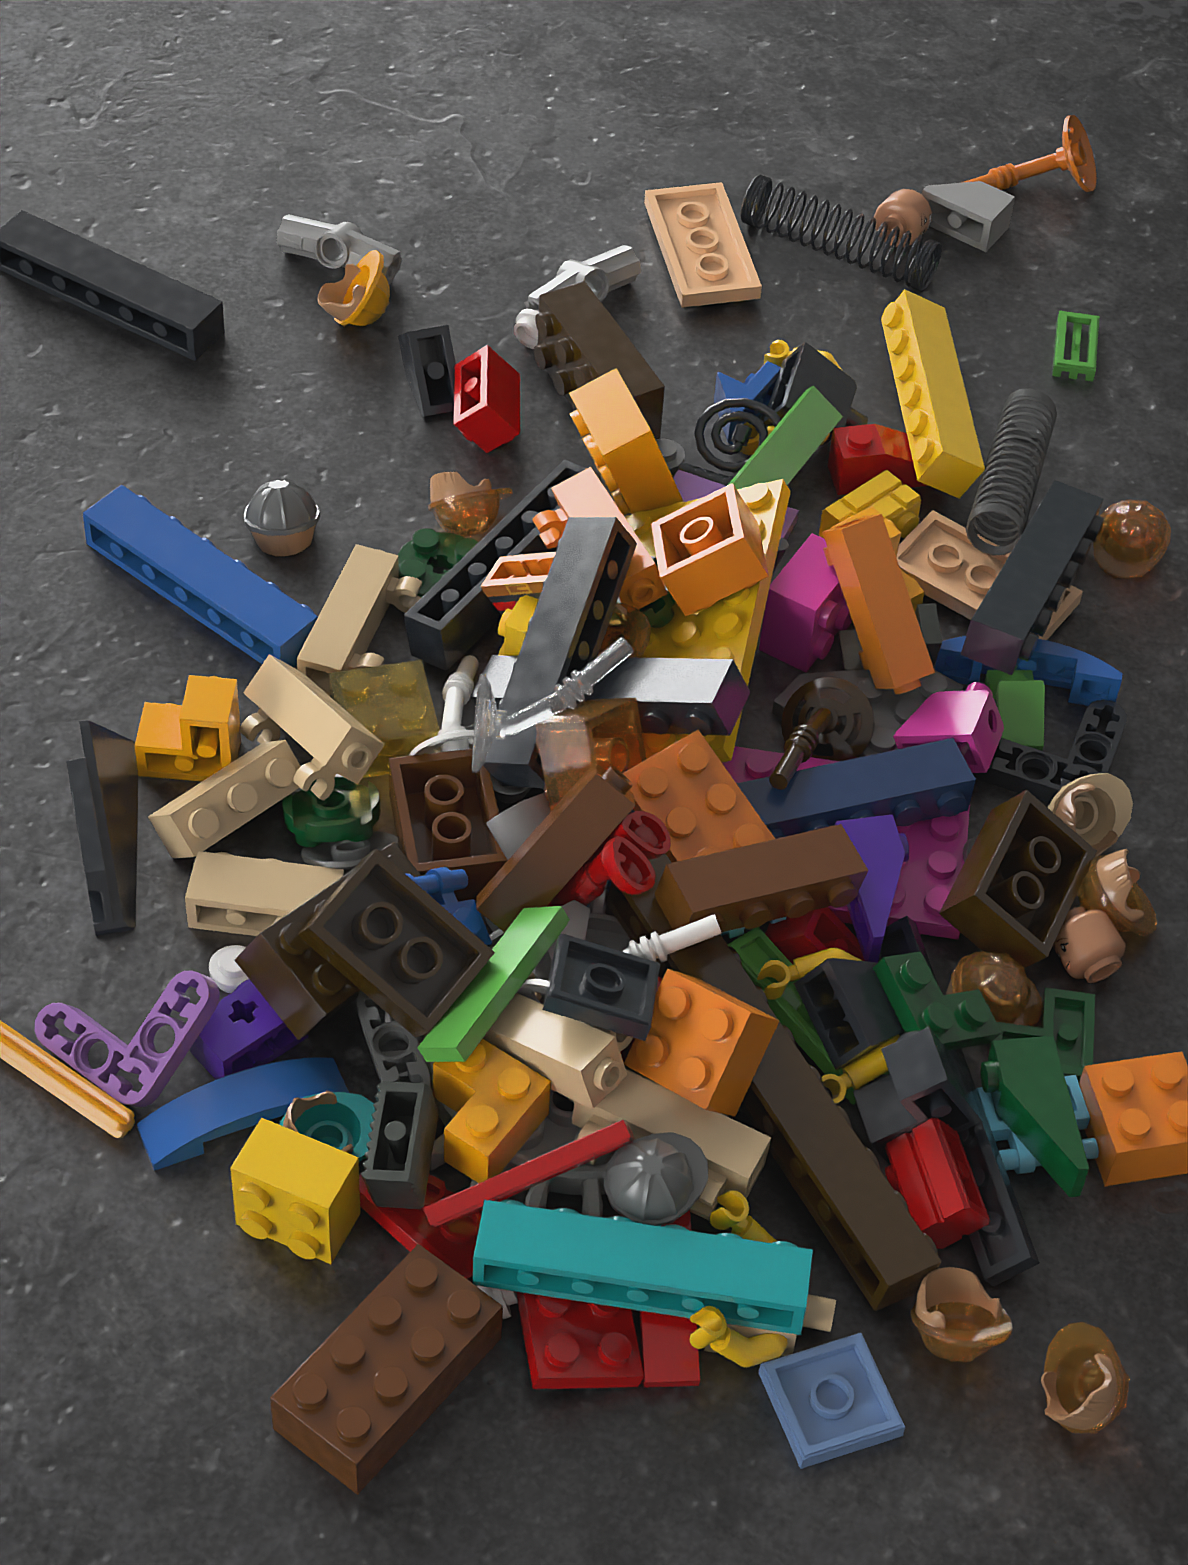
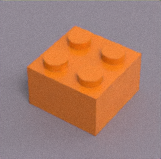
[651,483,769,616]
[624,969,779,1116]
[1079,1051,1188,1186]

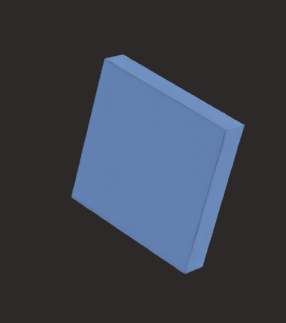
[759,1333,905,1469]

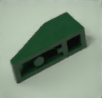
[980,1036,1089,1197]

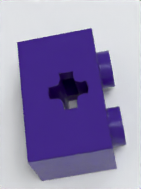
[189,979,308,1080]

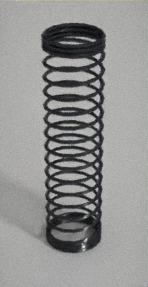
[740,175,942,291]

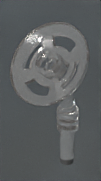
[472,637,633,773]

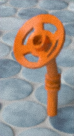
[961,115,1097,192]

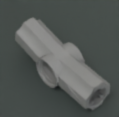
[277,214,402,285]
[524,245,641,311]

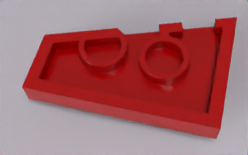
[359,1174,483,1283]

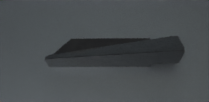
[66,720,138,936]

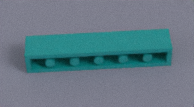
[473,1200,813,1335]

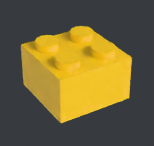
[230,1117,360,1264]

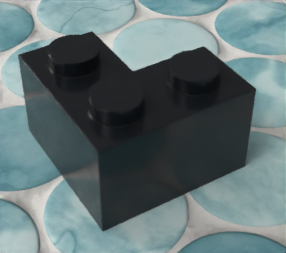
[853,1027,983,1164]

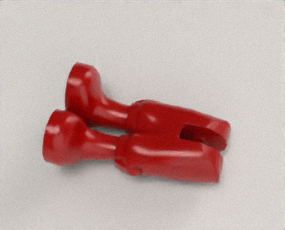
[546,811,671,907]

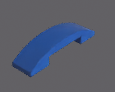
[934,636,1123,706]
[137,1057,349,1171]

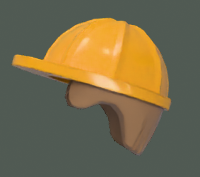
[317,250,390,326]

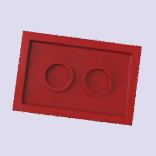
[516,1292,644,1389]

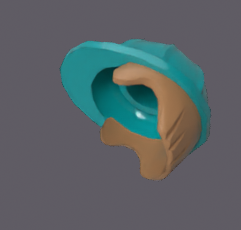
[280,1091,375,1162]

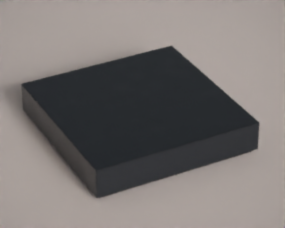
[542,933,660,1041]

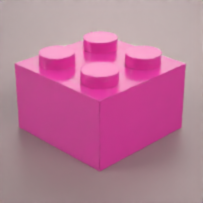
[759,533,852,672]

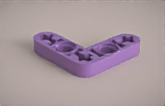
[34,971,220,1107]

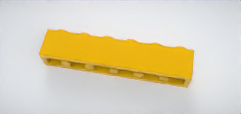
[881,289,985,499]

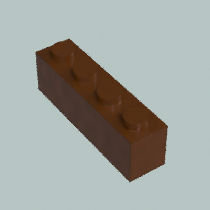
[654,824,869,940]

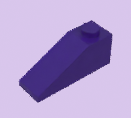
[835,814,909,963]

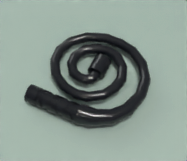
[678,398,782,486]

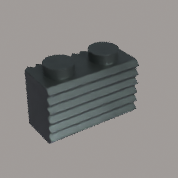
[361,1081,439,1209]

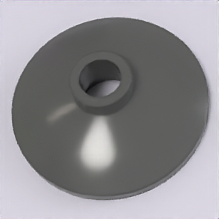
[302,831,399,875]

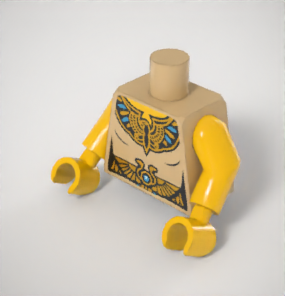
[690,1191,836,1368]

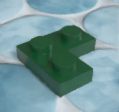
[873,952,1002,1051]
[989,987,1095,1083]

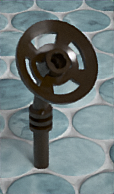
[769,677,875,790]

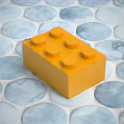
[569,368,684,516]

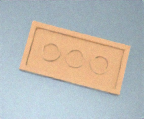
[644,182,762,308]
[897,510,1083,640]

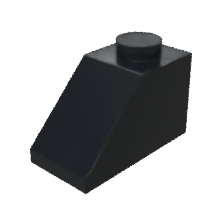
[398,325,456,417]

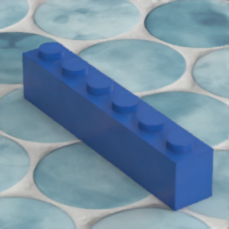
[83,485,318,668]

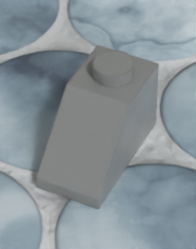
[922,181,1015,252]

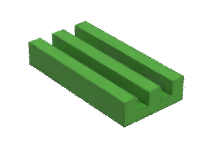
[1052,311,1100,382]

